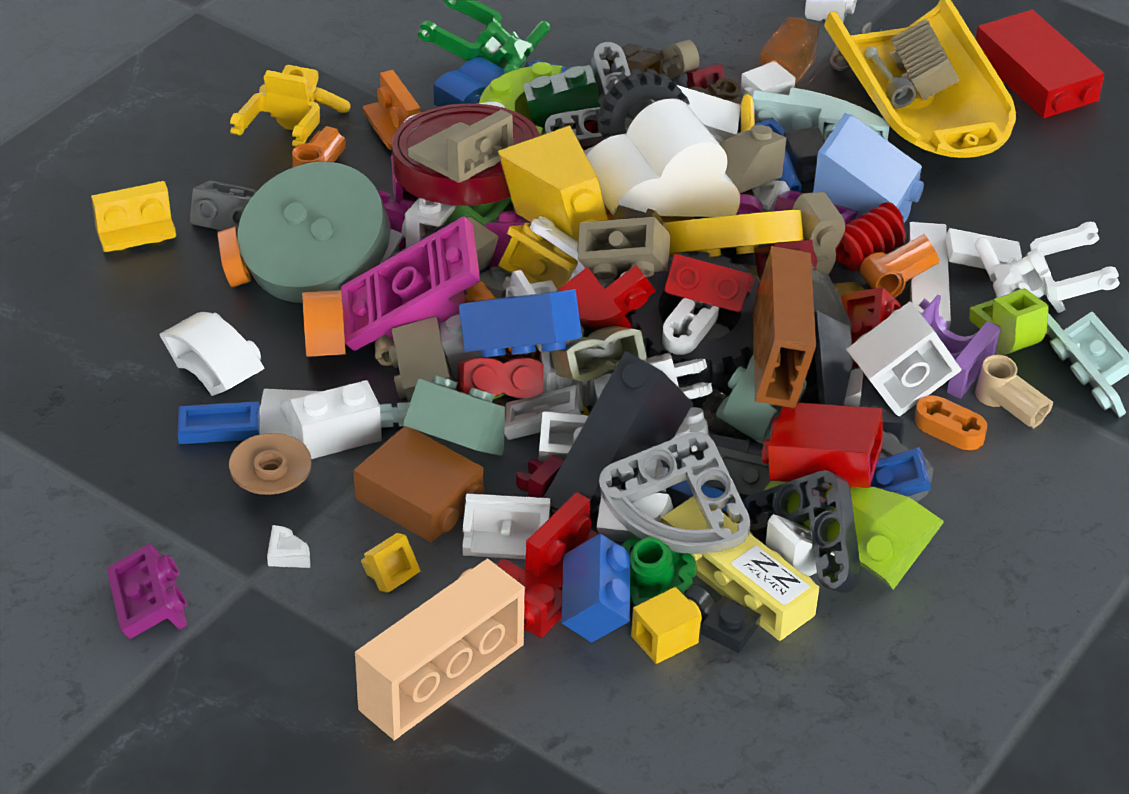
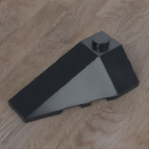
[799,311,853,406]
[544,351,693,512]

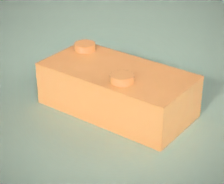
[355,558,524,740]

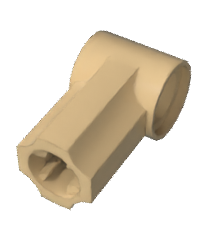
[975,355,1053,429]

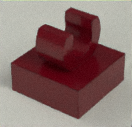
[686,63,725,89]
[516,454,564,498]

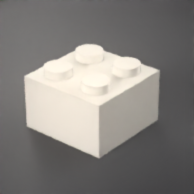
[846,301,961,416]

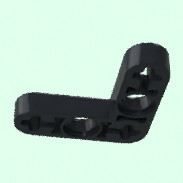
[743,470,861,593]

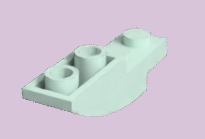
[752,87,890,146]

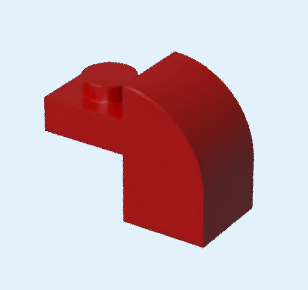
[556,265,656,332]

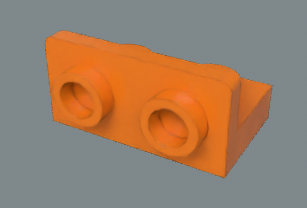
[363,69,421,150]

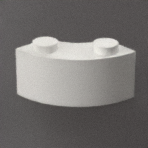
[159,312,264,396]

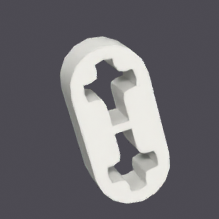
[662,298,719,355]

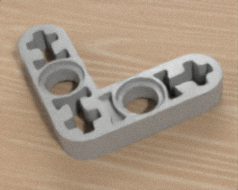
[543,42,631,147]

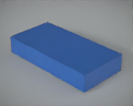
[177,402,260,444]

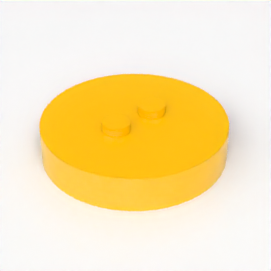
[663,210,803,257]

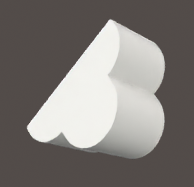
[586,99,740,217]

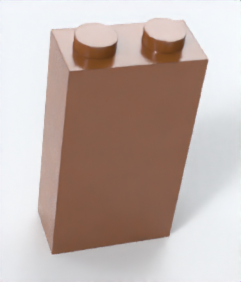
[753,246,816,408]

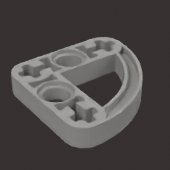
[599,431,750,554]

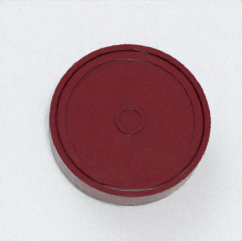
[392,103,540,206]

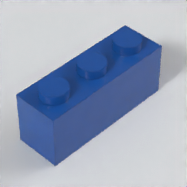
[458,289,582,357]

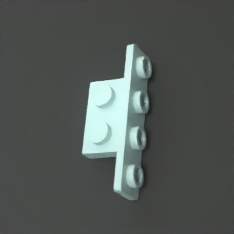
[1045,312,1129,418]

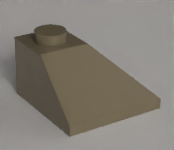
[719,125,786,193]

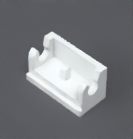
[463,494,550,559]

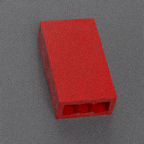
[976,9,1105,119]

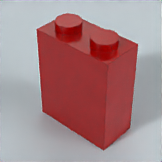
[762,403,883,488]

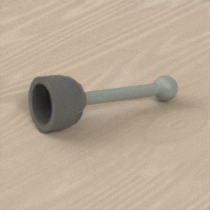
[865,46,917,108]

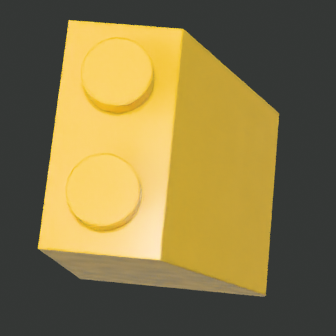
[498,126,608,242]

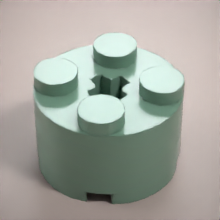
[716,355,807,444]

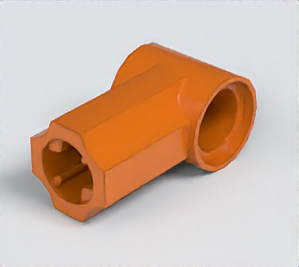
[292,126,346,167]
[860,234,940,298]

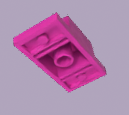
[341,216,480,351]

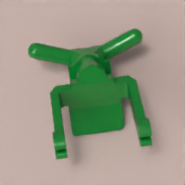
[417,0,551,74]

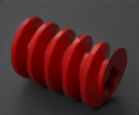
[835,202,906,272]

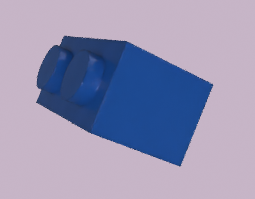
[561,533,630,643]

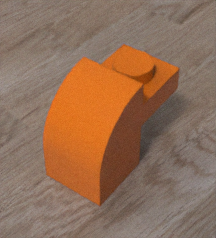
[302,290,346,357]

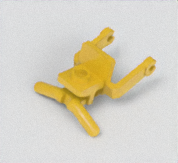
[230,65,350,147]

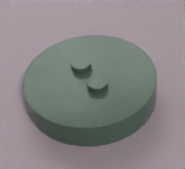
[237,162,390,303]

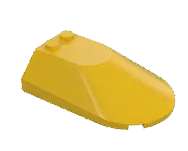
[824,0,1016,158]

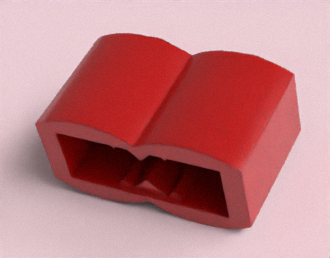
[458,357,544,398]

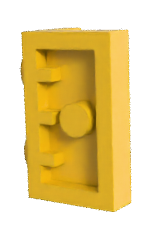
[91,181,176,252]

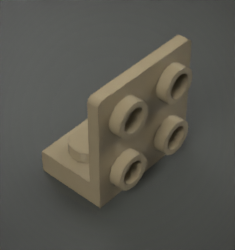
[408,109,513,183]

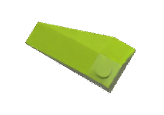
[763,481,944,590]

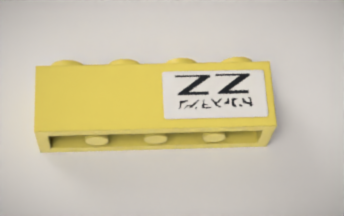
[661,496,819,641]

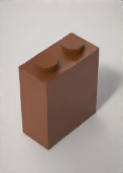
[354,426,485,543]

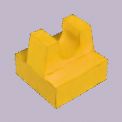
[361,533,421,593]

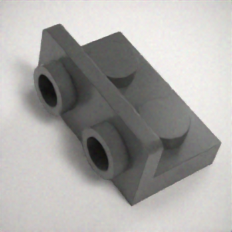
[190,180,258,230]

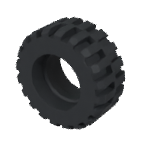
[625,252,761,403]

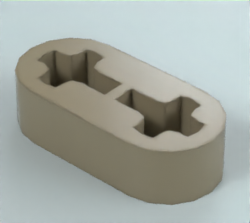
[661,40,699,79]

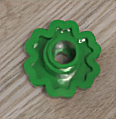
[622,537,697,607]

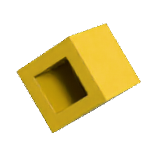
[631,587,702,664]

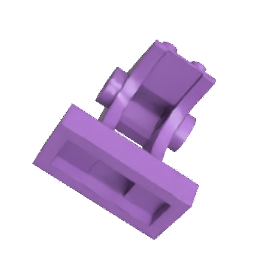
[918,294,1001,399]

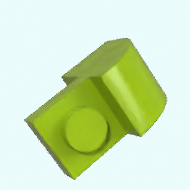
[969,288,1049,355]

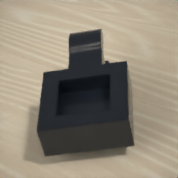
[684,584,761,653]

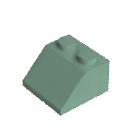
[403,375,505,456]

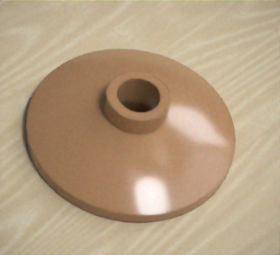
[229,433,312,495]

